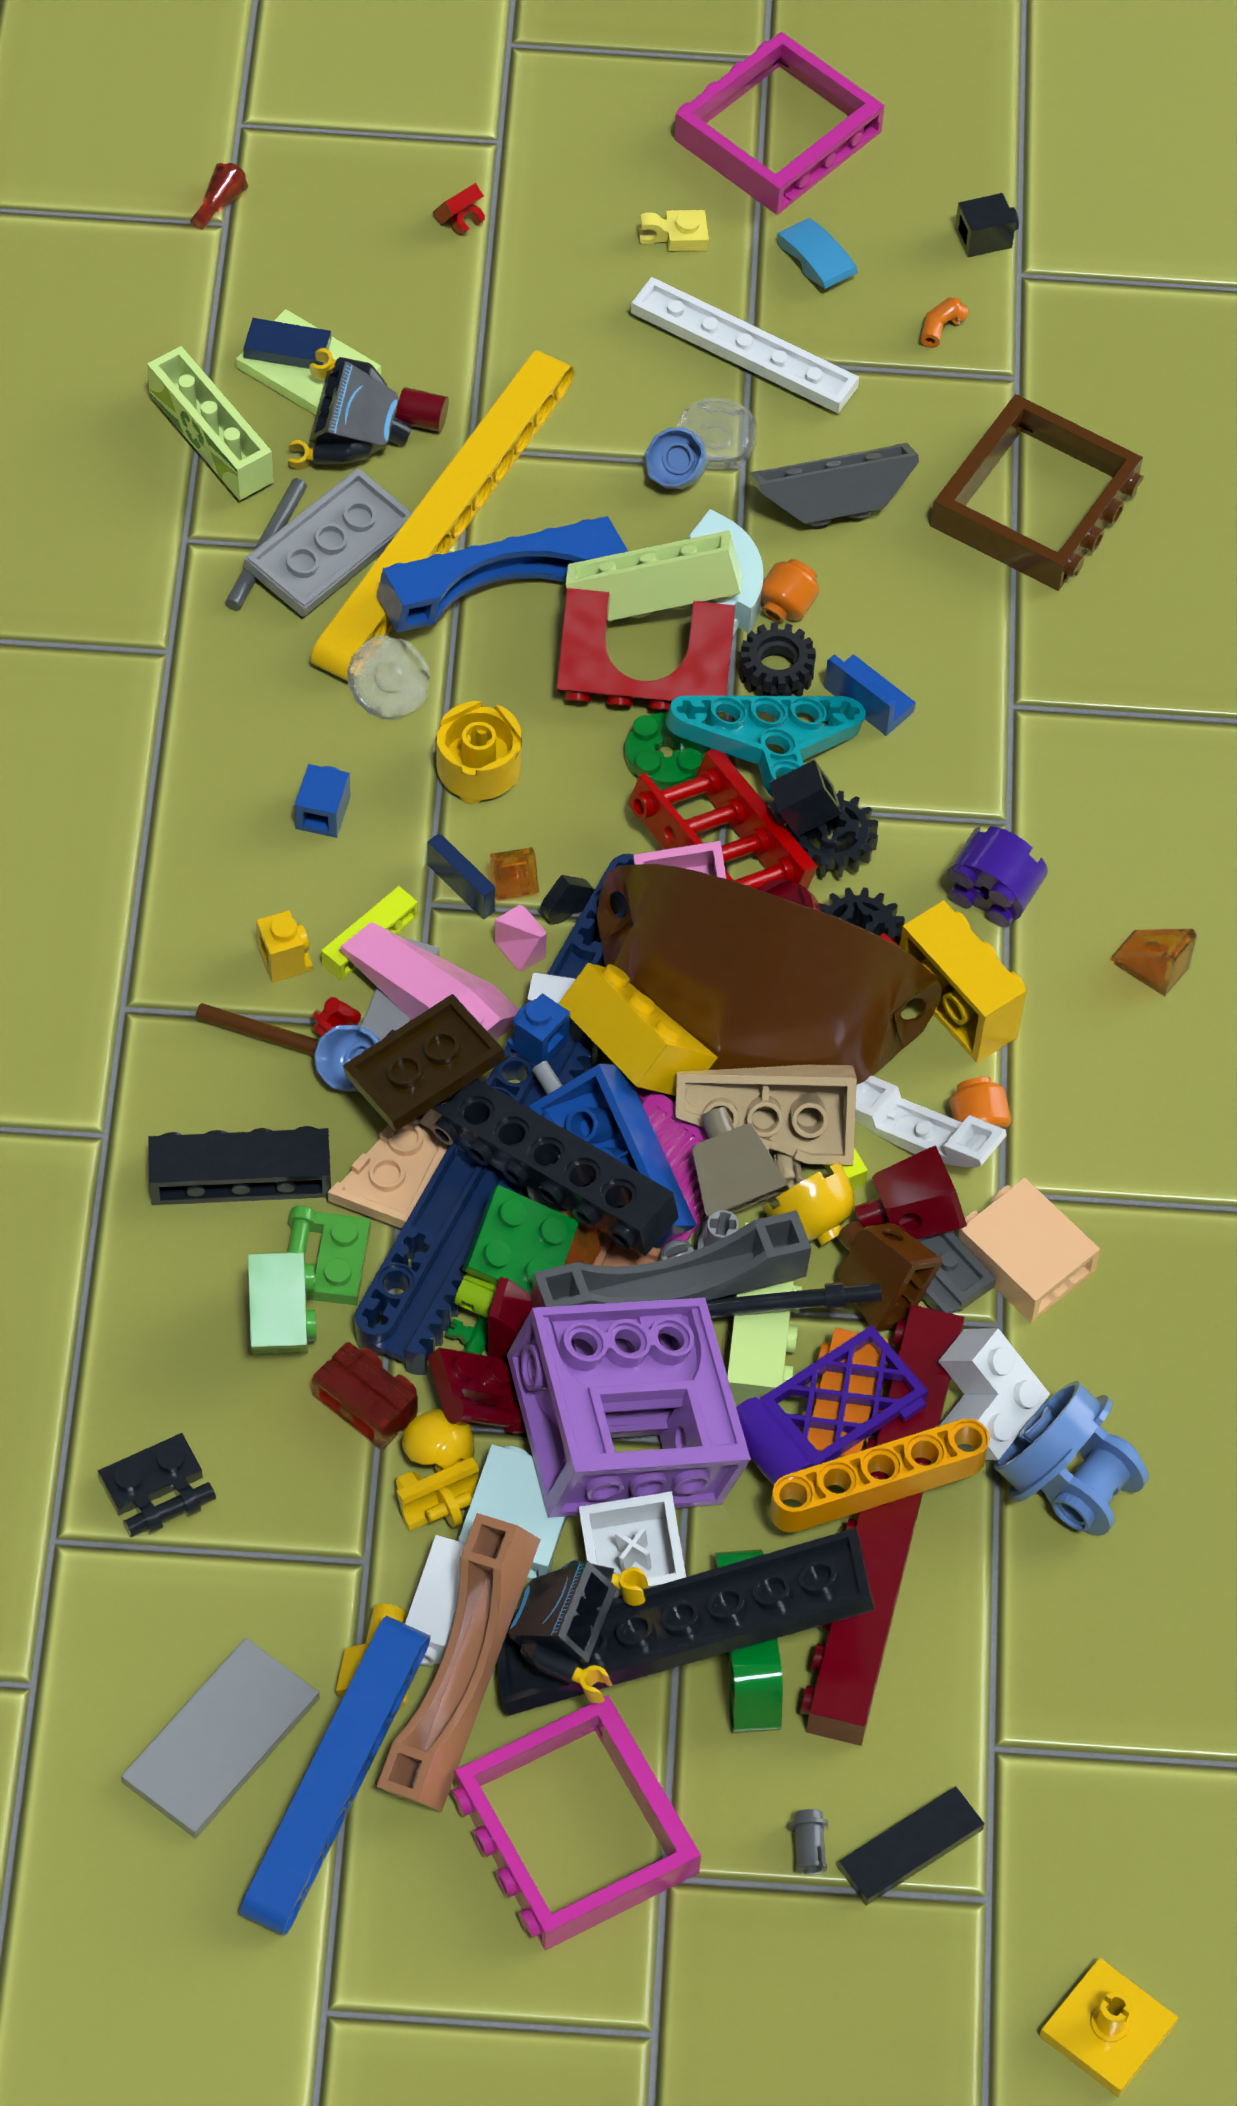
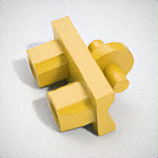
[395,1457,479,1531]

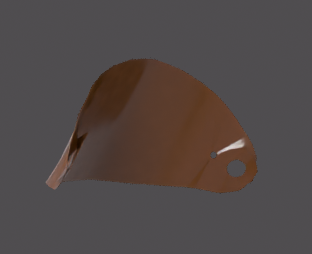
[597,864,942,1084]

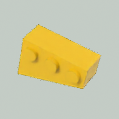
[558,963,718,1096]

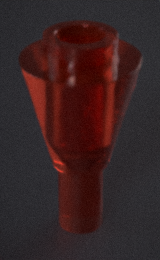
[190,163,248,230]

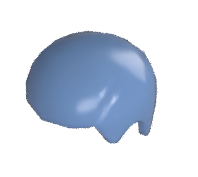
[644,427,707,489]
[314,1025,381,1092]

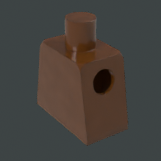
[838,1221,943,1331]

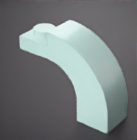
[688,509,764,636]

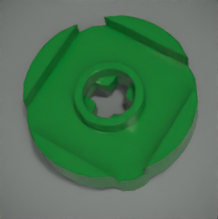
[625,712,710,790]

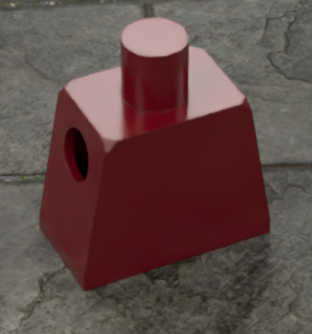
[854,1145,967,1240]

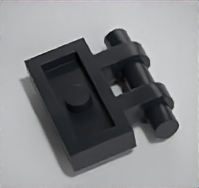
[98,1433,216,1537]

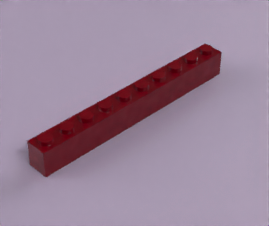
[800,1304,965,1746]

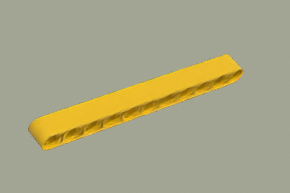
[311,350,575,682]

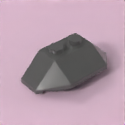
[749,443,919,526]

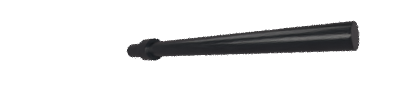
[706,1282,882,1318]

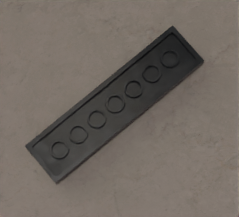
[497,1528,876,1716]

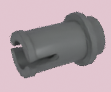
[790,1809,828,1875]

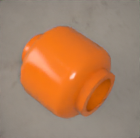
[761,559,819,623]
[949,1077,1011,1129]

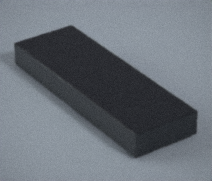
[838,1786,985,1906]

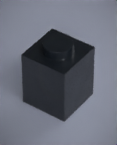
[955,193,1019,258]
[769,759,842,837]

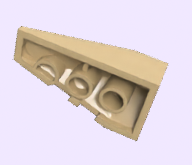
[675,1065,857,1165]

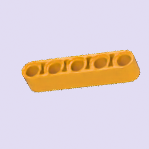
[770,1418,990,1533]

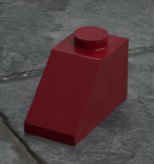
[488,1277,533,1364]

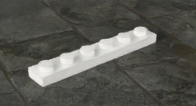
[631,277,859,414]

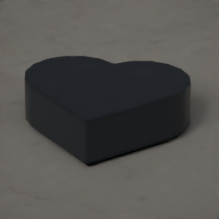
[540,875,595,924]

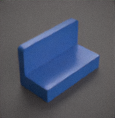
[824,654,916,736]

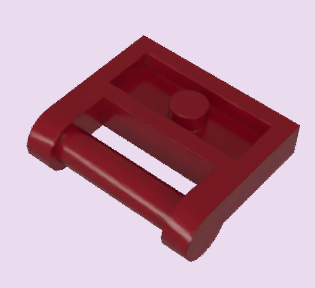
[428,1347,526,1434]

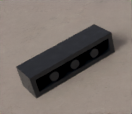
[148,1126,331,1205]

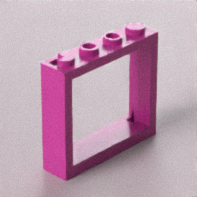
[674,31,885,215]
[451,1695,701,1951]

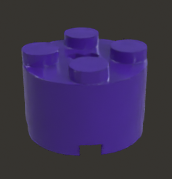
[947,826,1048,927]

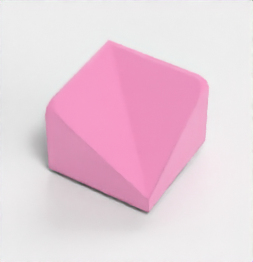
[495,904,547,971]

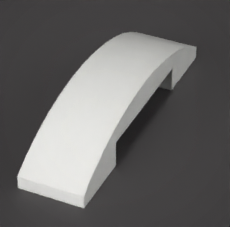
[855,1075,1007,1167]

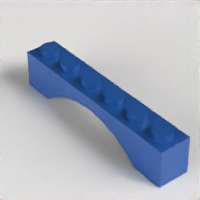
[377,516,628,633]

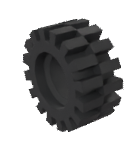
[739,622,816,696]

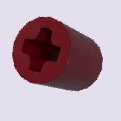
[396,387,449,432]

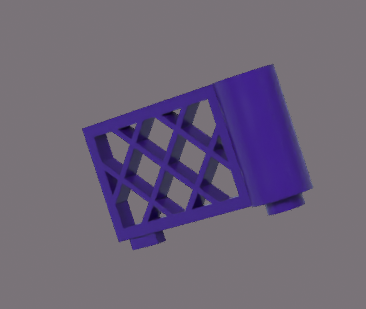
[736,1325,928,1487]

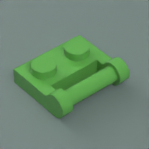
[287,1206,371,1306]

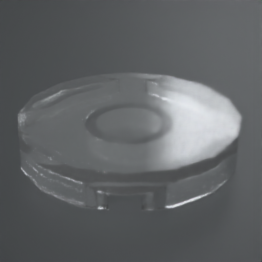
[677,398,757,469]
[347,636,430,719]

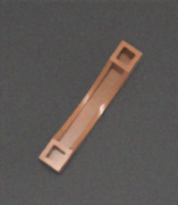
[376,1513,541,1812]

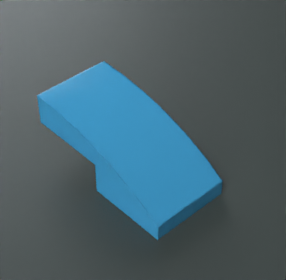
[777,218,858,289]

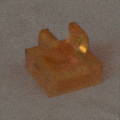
[490,847,539,900]

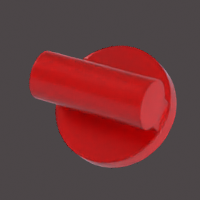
[312,997,361,1036]

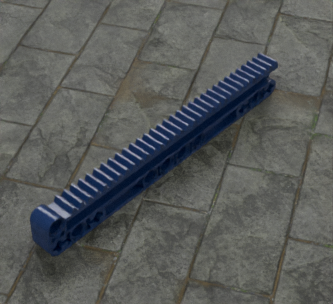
[355,853,635,1375]

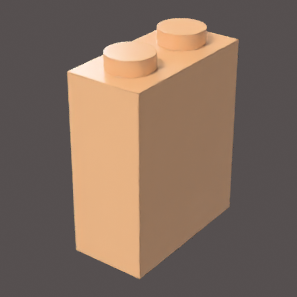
[958,1178,1100,1322]

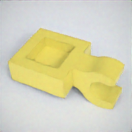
[638,210,709,251]

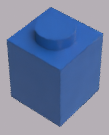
[295,764,350,838]

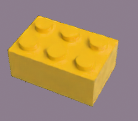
[899,900,1027,1063]

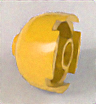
[762,1162,855,1246]

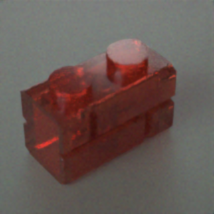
[312,1342,418,1450]

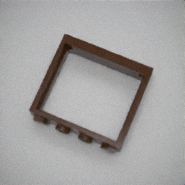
[931,394,1144,591]

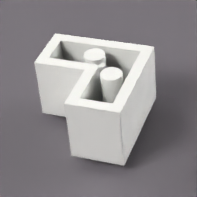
[938,1328,1050,1460]

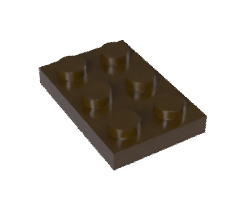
[343,994,506,1132]

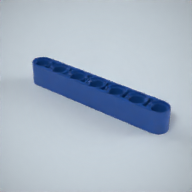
[239,1615,431,1936]

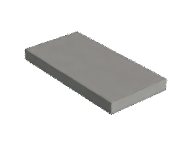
[243,468,412,617]
[121,1638,320,1839]

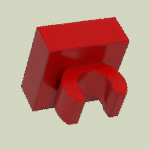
[433,183,485,236]

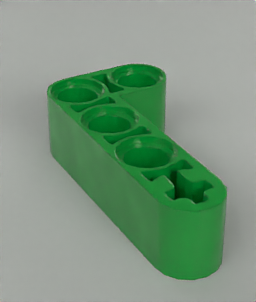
[714,1549,783,1733]

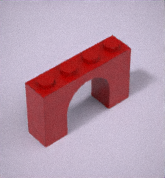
[557,588,736,711]

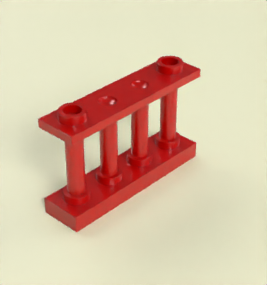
[628,749,818,889]

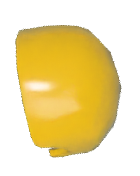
[402,1409,475,1469]

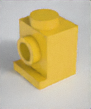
[256,910,313,983]

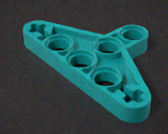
[665,696,866,798]

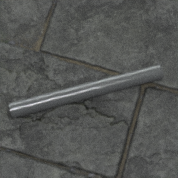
[225,478,307,611]

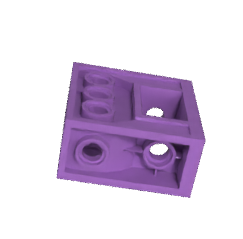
[507,1298,751,1518]

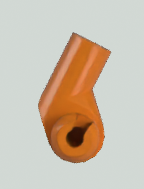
[920,298,968,348]

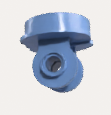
[994,1381,1149,1535]

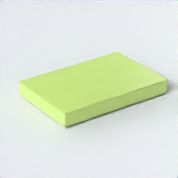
[236,309,381,415]

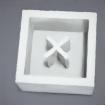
[579,1491,686,1598]

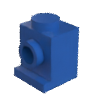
[507,993,570,1065]

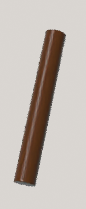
[196,1003,319,1056]

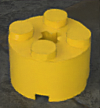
[436,701,522,804]

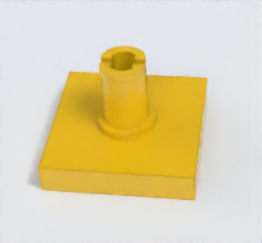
[1039,1958,1179,2097]

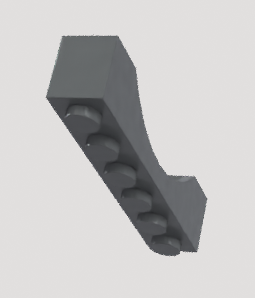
[531,1210,811,1308]

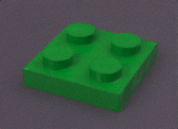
[462,1185,579,1295]

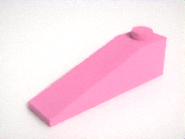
[339,922,520,1041]

